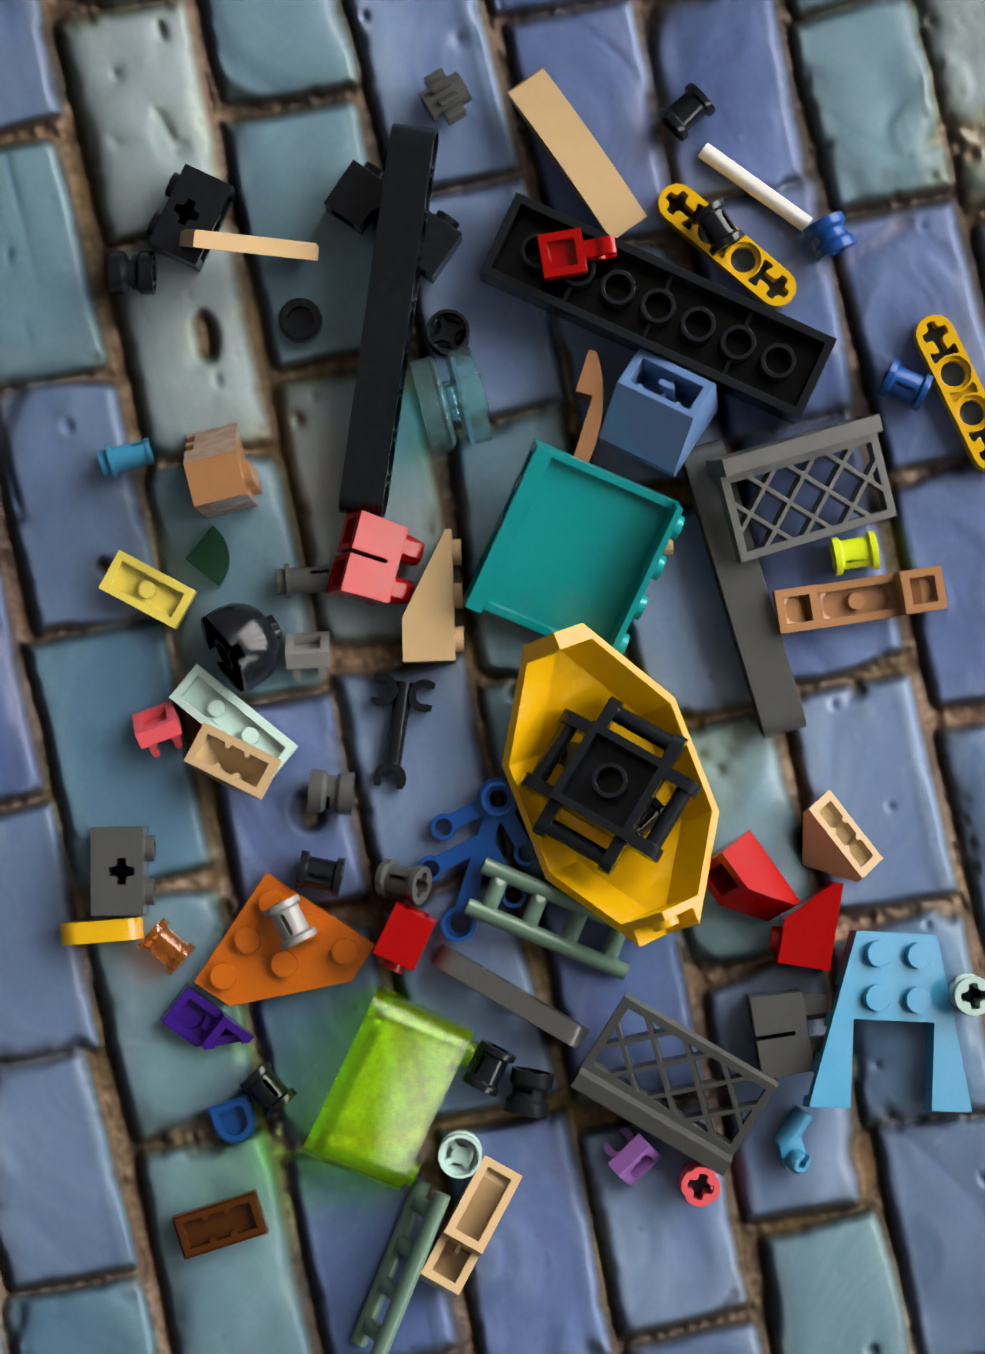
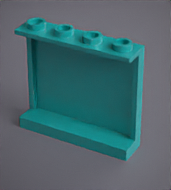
[463,439,685,655]

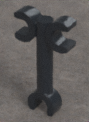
[371,673,436,789]

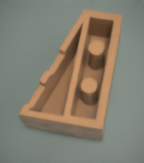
[183,423,263,519]

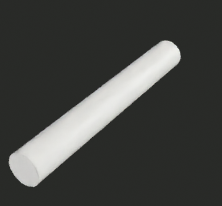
[698,143,813,232]

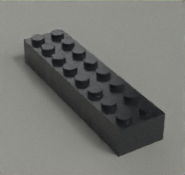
[480,192,837,425]

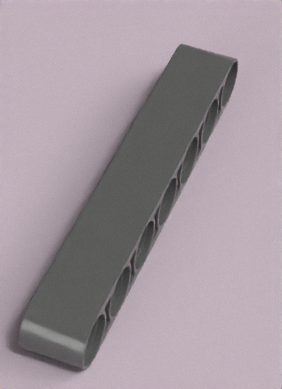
[682,439,806,739]

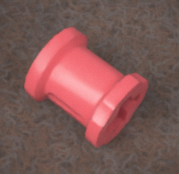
[678,1161,720,1207]

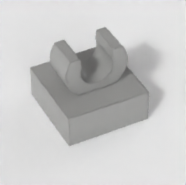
[285,631,331,682]

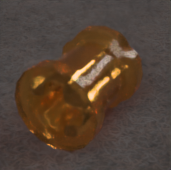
[137,918,196,976]

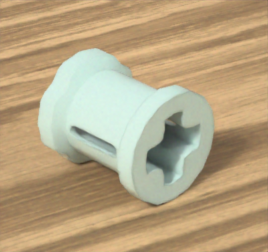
[948,973,985,1016]

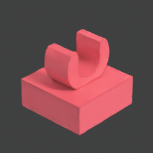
[132,700,182,758]

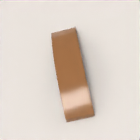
[574,349,604,462]
[772,565,948,635]

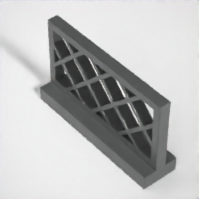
[705,414,897,563]
[570,992,779,1176]

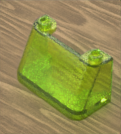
[301,985,478,1191]

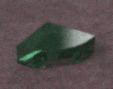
[186,525,230,587]

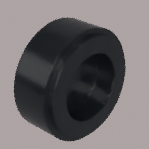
[278,298,323,343]

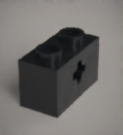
[146,164,237,272]

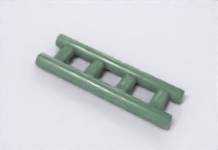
[463,857,629,980]
[350,1177,451,1354]

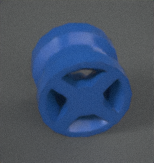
[803,211,857,262]

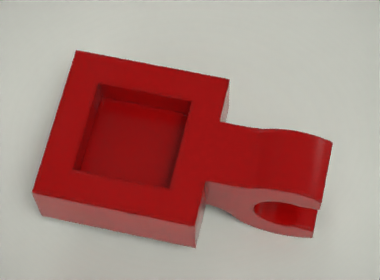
[537,227,617,281]

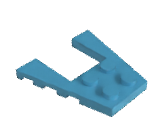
[803,930,972,1113]

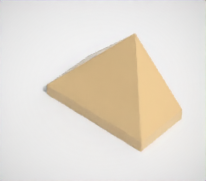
[183,722,282,800]
[802,790,883,882]

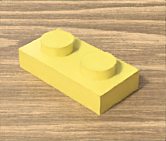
[98,550,197,630]

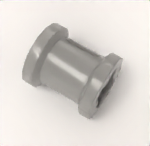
[263,894,318,951]

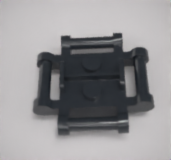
[520,696,702,876]

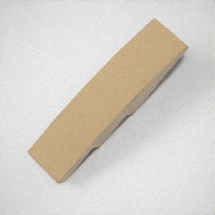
[507,67,647,238]

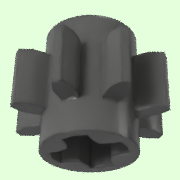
[418,68,472,126]

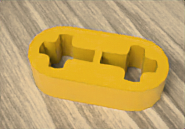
[59,916,144,945]

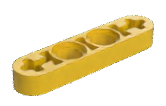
[657,183,797,310]
[913,314,985,472]

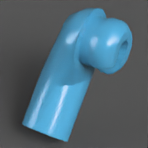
[774,1105,814,1174]

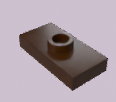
[172,1189,270,1260]

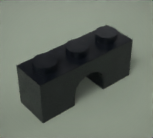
[324,160,462,283]

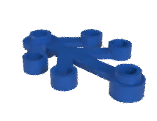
[418,777,538,942]

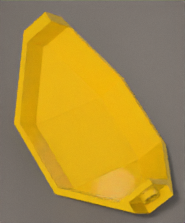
[501,623,719,947]

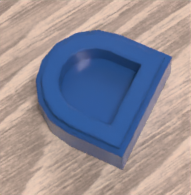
[206,1092,257,1144]

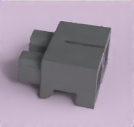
[746,988,829,1079]

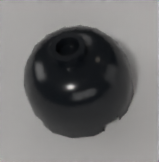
[201,603,283,692]

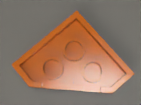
[194,872,376,1006]

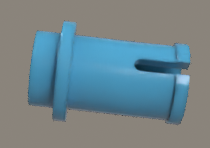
[97,437,155,478]

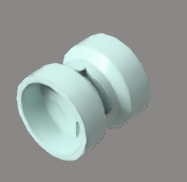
[438,1129,482,1179]

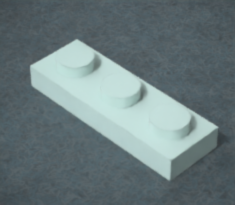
[169,663,299,777]

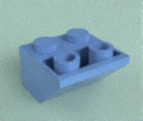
[598,348,718,478]

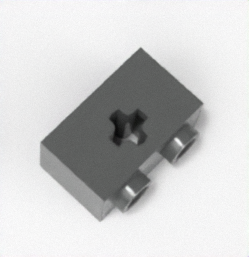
[90,826,156,916]

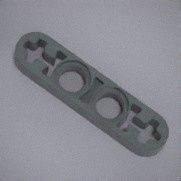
[431,944,589,1049]

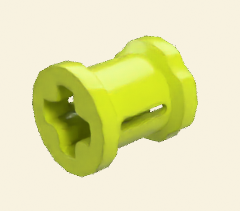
[829,531,880,576]

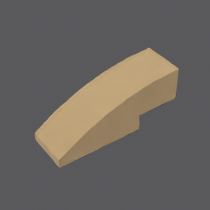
[419,1155,523,1299]

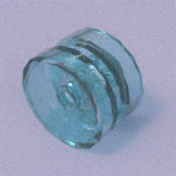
[409,346,492,455]

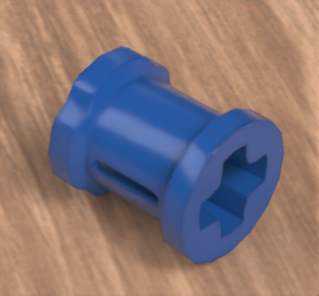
[877,358,934,412]

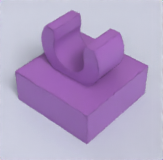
[604,1127,663,1187]

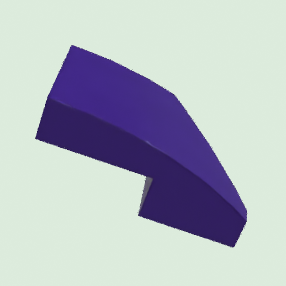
[160,983,254,1050]

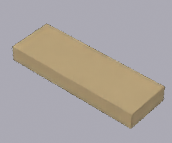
[179,229,319,261]

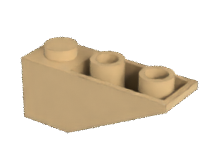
[402,529,464,664]

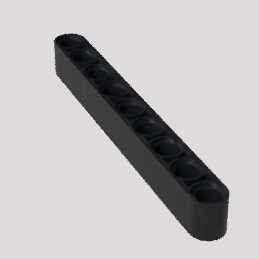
[339,123,439,518]

